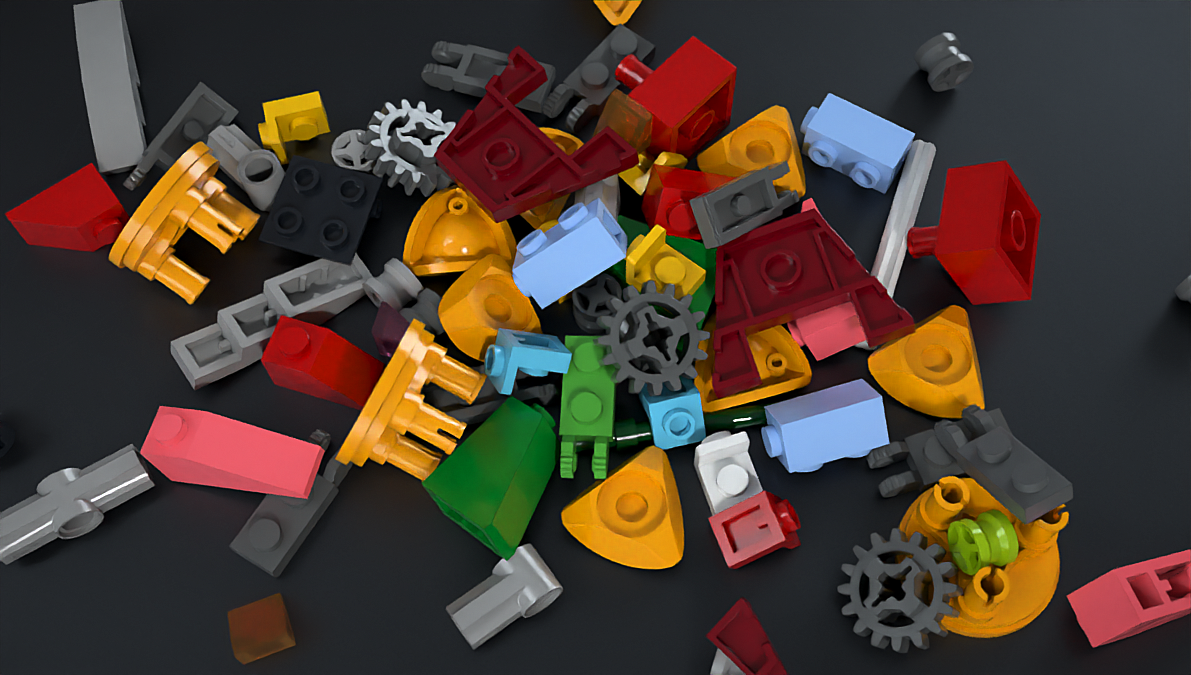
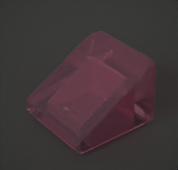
[371,301,410,357]

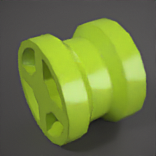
[947,509,1019,576]

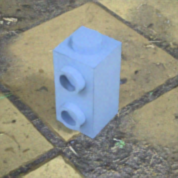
[800,93,915,194]
[512,198,628,309]
[761,379,890,473]

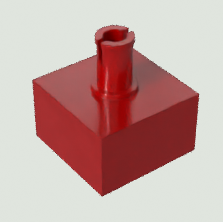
[615,36,737,162]
[907,160,1041,305]

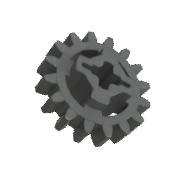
[362,99,456,197]
[593,280,710,396]
[838,528,963,653]

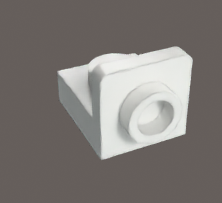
[694,431,763,515]

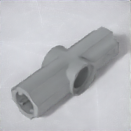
[0,444,155,565]

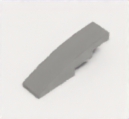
[73,0,147,176]
[171,253,373,390]

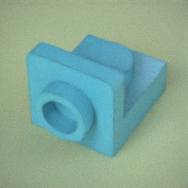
[484,328,572,395]
[638,375,706,450]

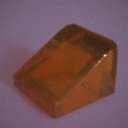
[593,89,652,156]
[227,593,296,664]

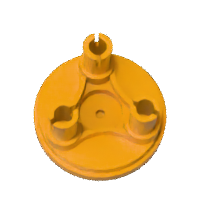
[109,141,261,305]
[335,318,487,482]
[895,476,1069,638]

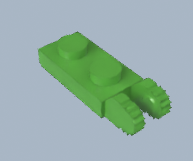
[559,335,616,479]

